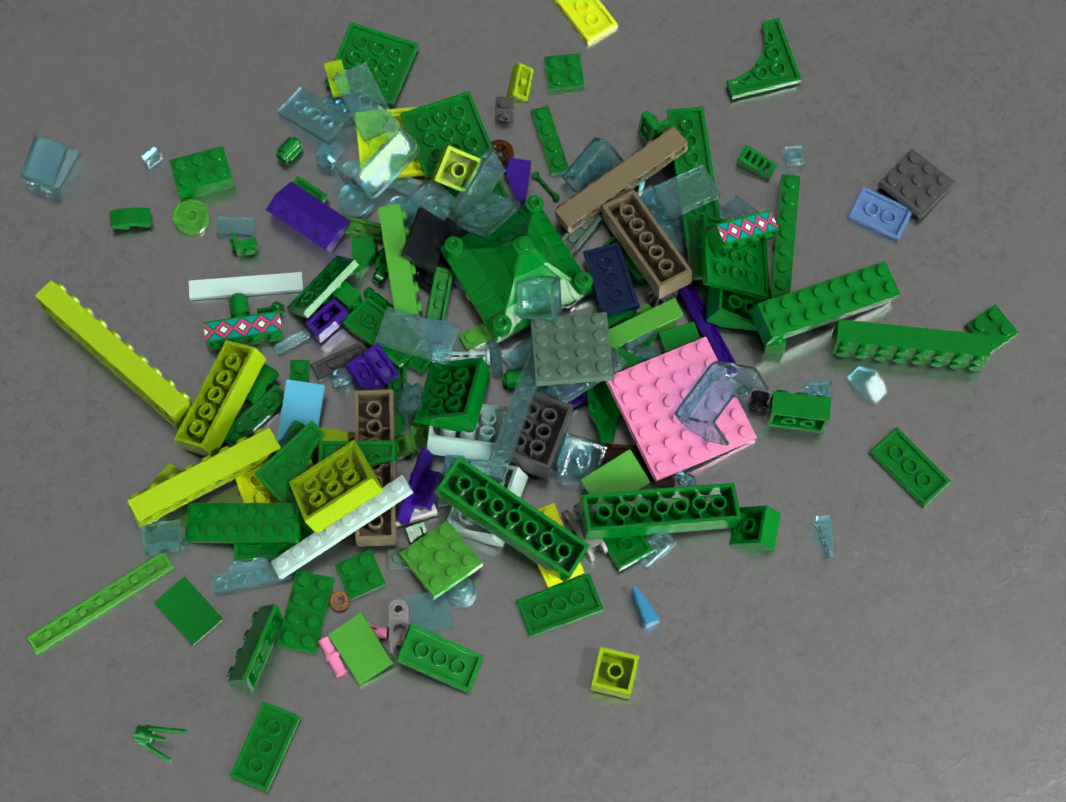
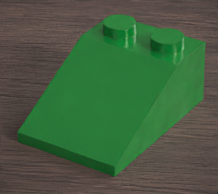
[706,287,766,331]

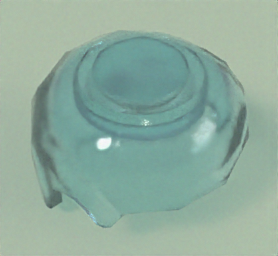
[446,578,477,608]

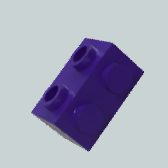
[306,298,348,344]

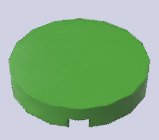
[172,199,210,235]

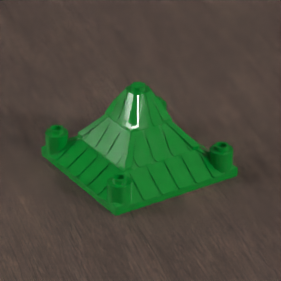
[440,195,594,343]

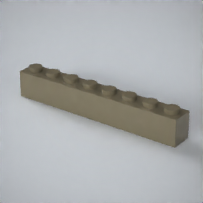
[555,127,688,234]

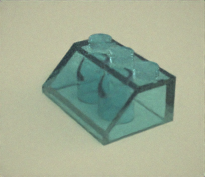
[561,137,623,193]

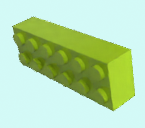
[173,340,266,457]

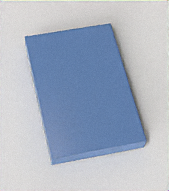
[847,186,912,242]

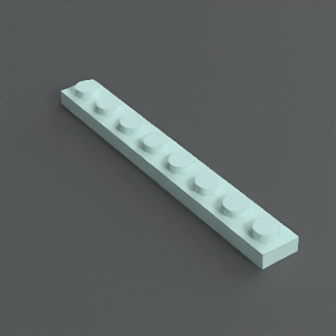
[271,475,413,579]

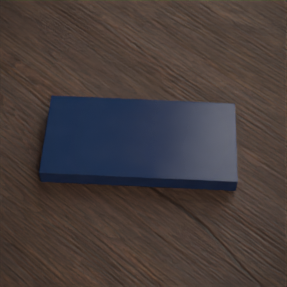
[583,242,640,317]

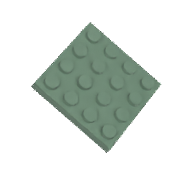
[531,312,614,386]

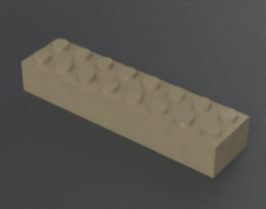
[354,389,397,547]

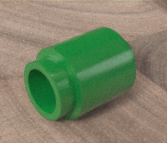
[276,137,303,164]
[228,293,250,318]
[502,369,530,388]

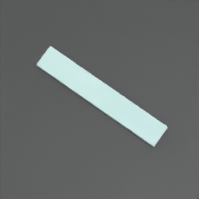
[189,272,303,301]

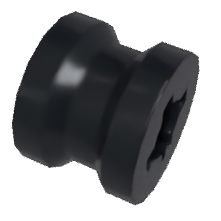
[749,390,770,412]

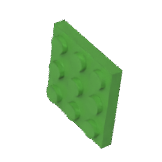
[399,520,482,600]

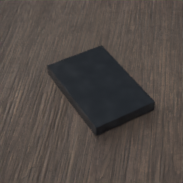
[401,207,451,274]

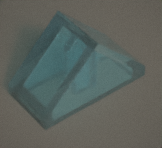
[847,365,888,404]

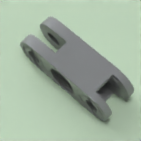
[561,503,608,562]
[388,599,410,660]

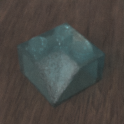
[553,432,607,480]

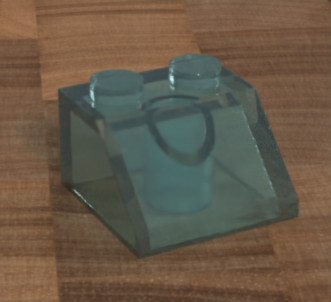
[517,276,562,321]

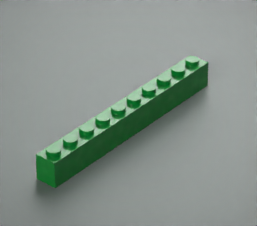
[764,174,800,356]

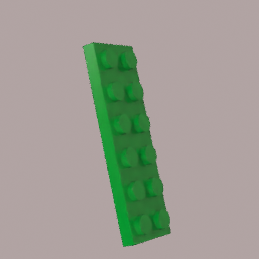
[184,503,301,544]

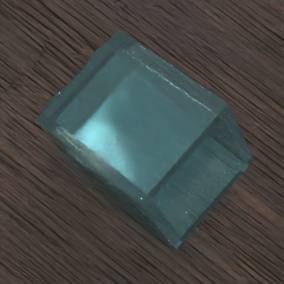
[19,135,81,193]

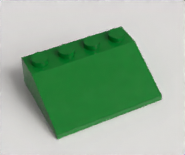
[414,357,491,432]
[227,604,283,693]

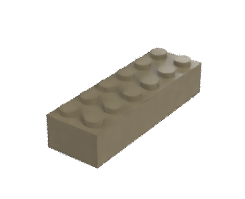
[602,190,692,299]

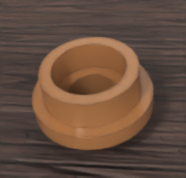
[329,591,349,611]

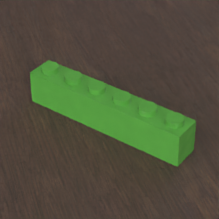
[378,203,422,320]

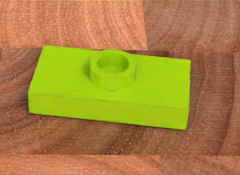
[324,59,351,98]

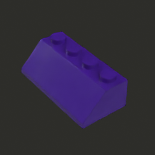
[266,182,352,253]

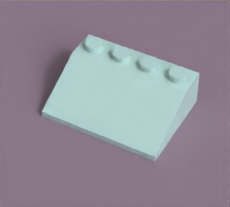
[427,404,509,463]
[447,459,528,547]

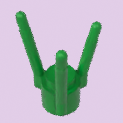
[133,724,187,762]

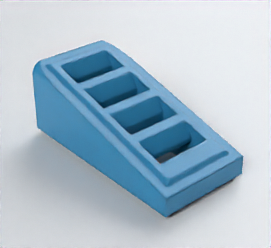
[631,586,660,628]

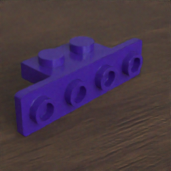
[396,447,444,525]

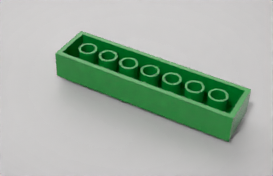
[749,261,901,346]
[831,319,991,371]
[433,456,590,582]
[578,483,742,540]

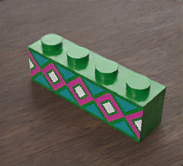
[705,210,779,253]
[203,311,284,351]

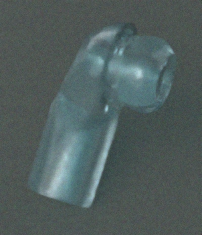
[676,471,697,486]

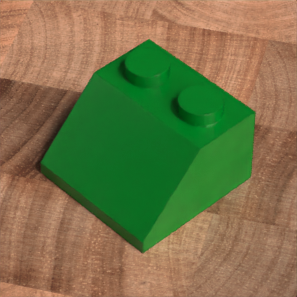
[730,505,781,551]

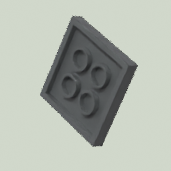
[878,149,955,219]

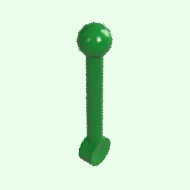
[532,171,560,201]

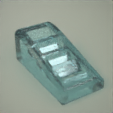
[814,515,835,558]
[638,533,677,570]

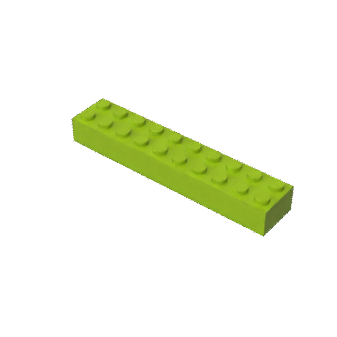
[35,280,192,429]

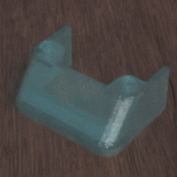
[327,104,420,199]
[675,361,769,446]

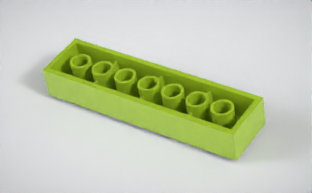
[127,427,281,528]

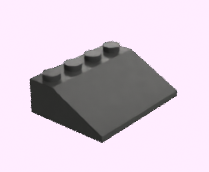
[494,387,574,480]

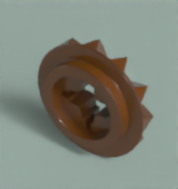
[487,139,514,167]

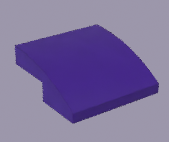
[345,343,400,390]

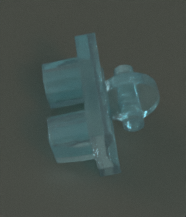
[394,382,425,420]

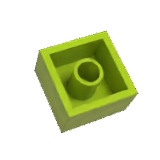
[431,145,482,195]
[590,647,640,699]

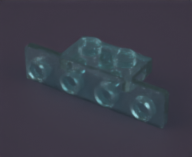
[211,557,292,594]

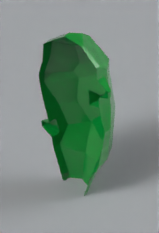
[586,365,619,443]

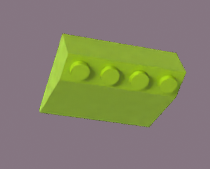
[289,439,383,534]

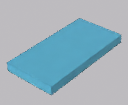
[277,379,325,459]

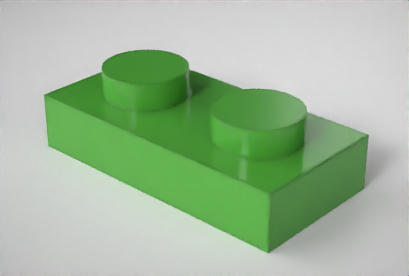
[459,323,495,351]

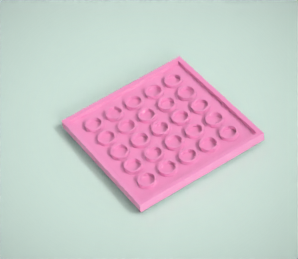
[605,337,757,482]

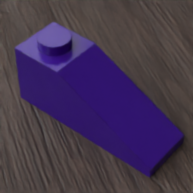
[504,158,531,209]

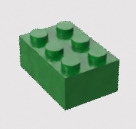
[169,146,235,202]
[767,390,831,432]

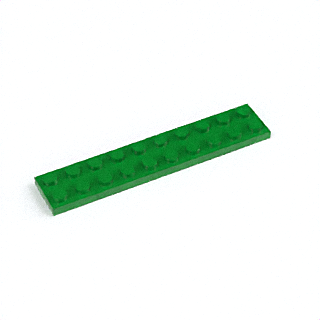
[667,106,720,280]

